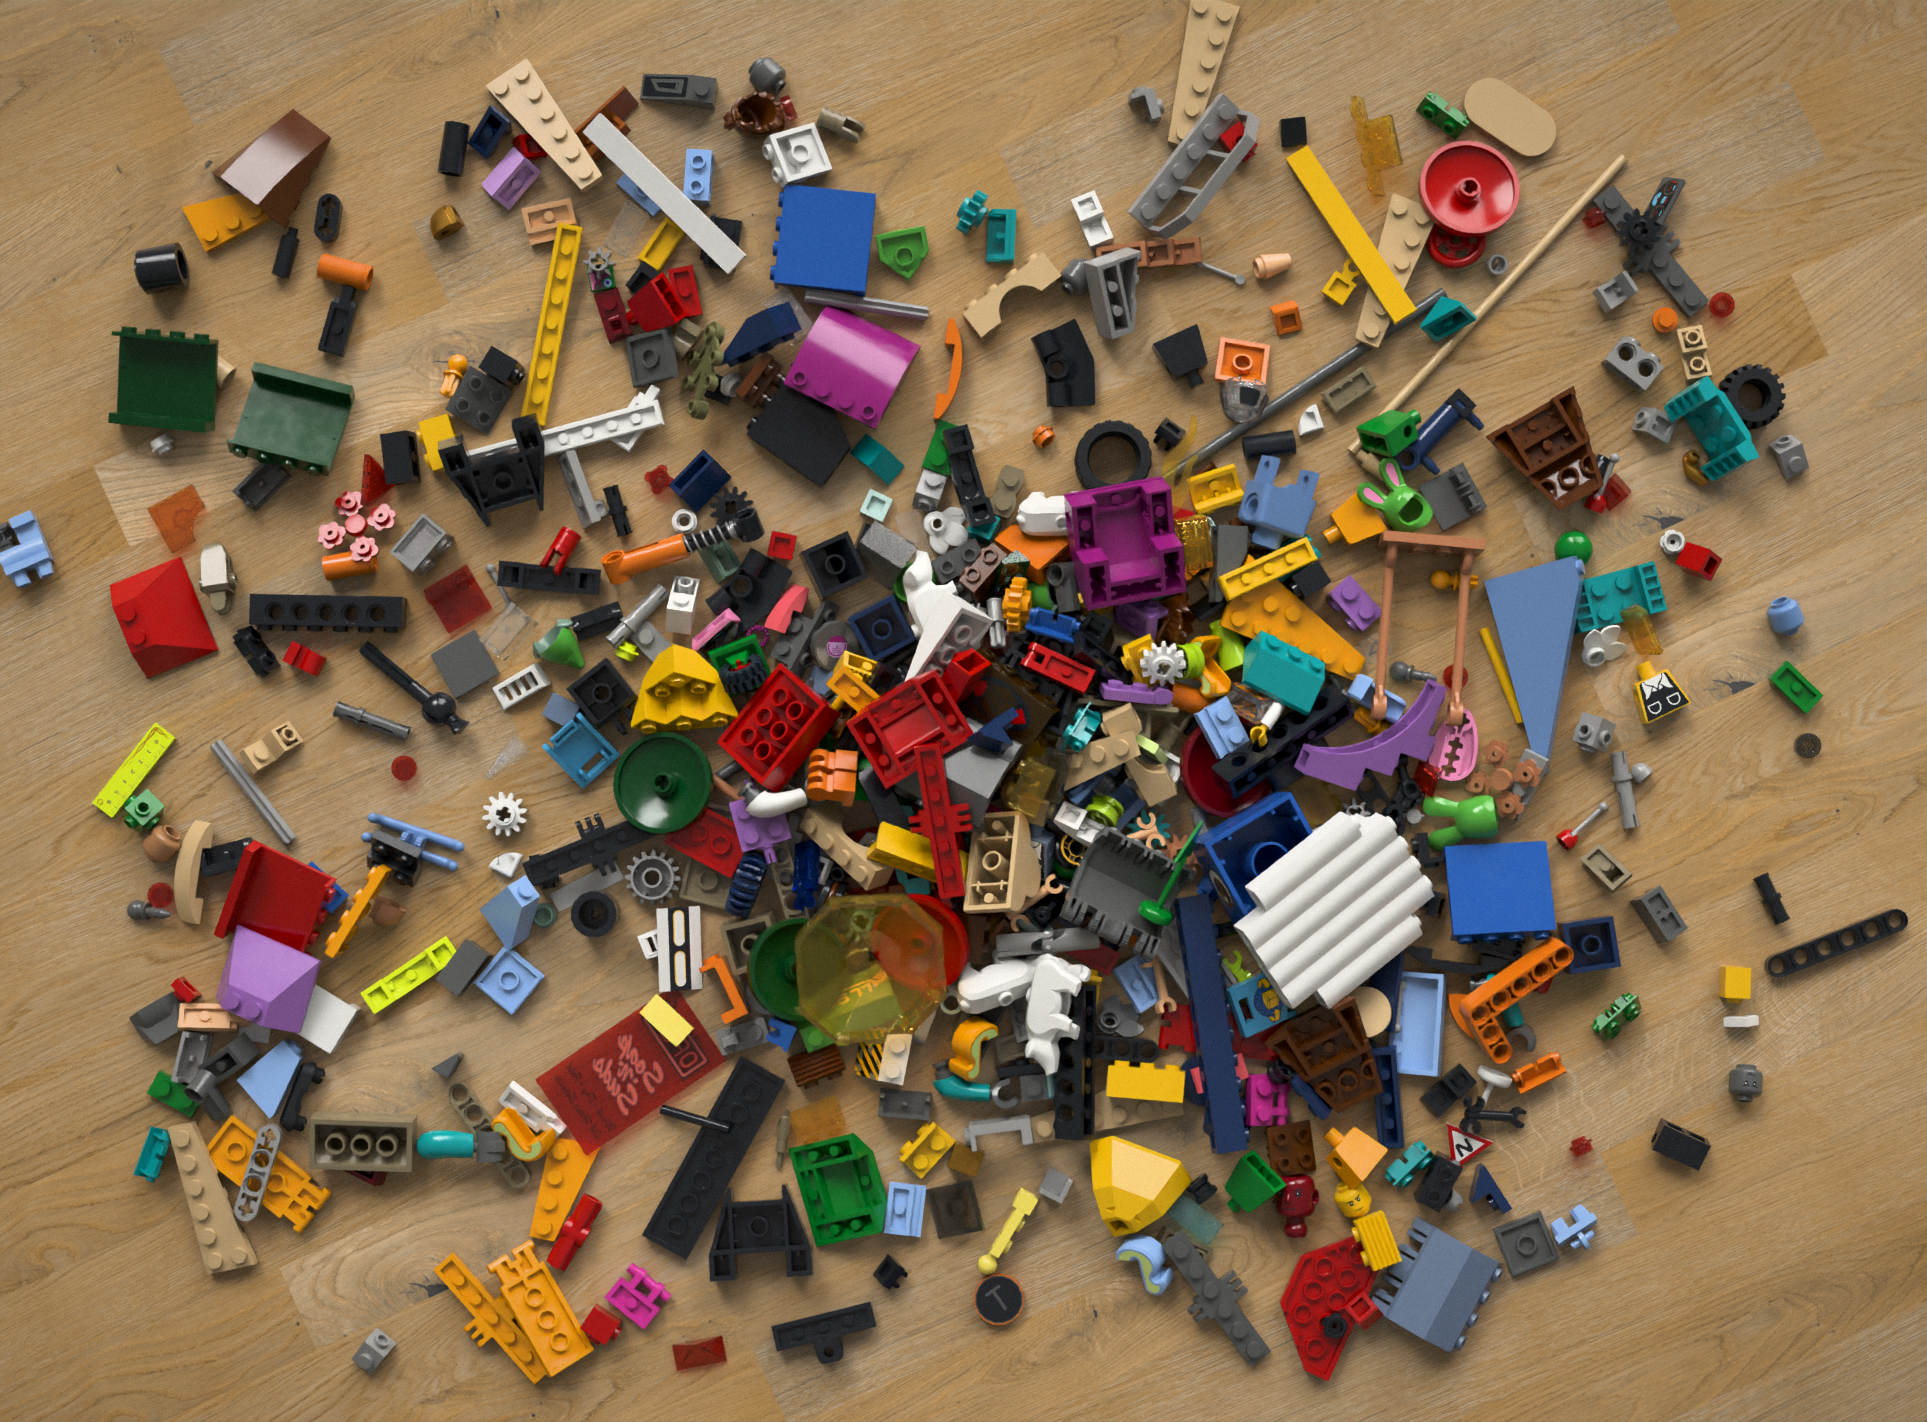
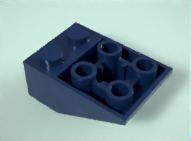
[720,302,802,368]

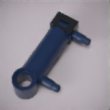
[1392,388,1484,475]

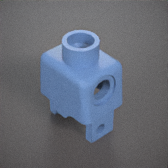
[1238,455,1320,551]

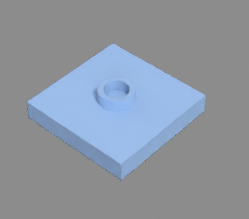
[474,946,545,1015]

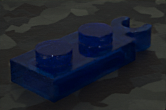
[793,839,820,911]

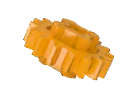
[1002,577,1033,633]

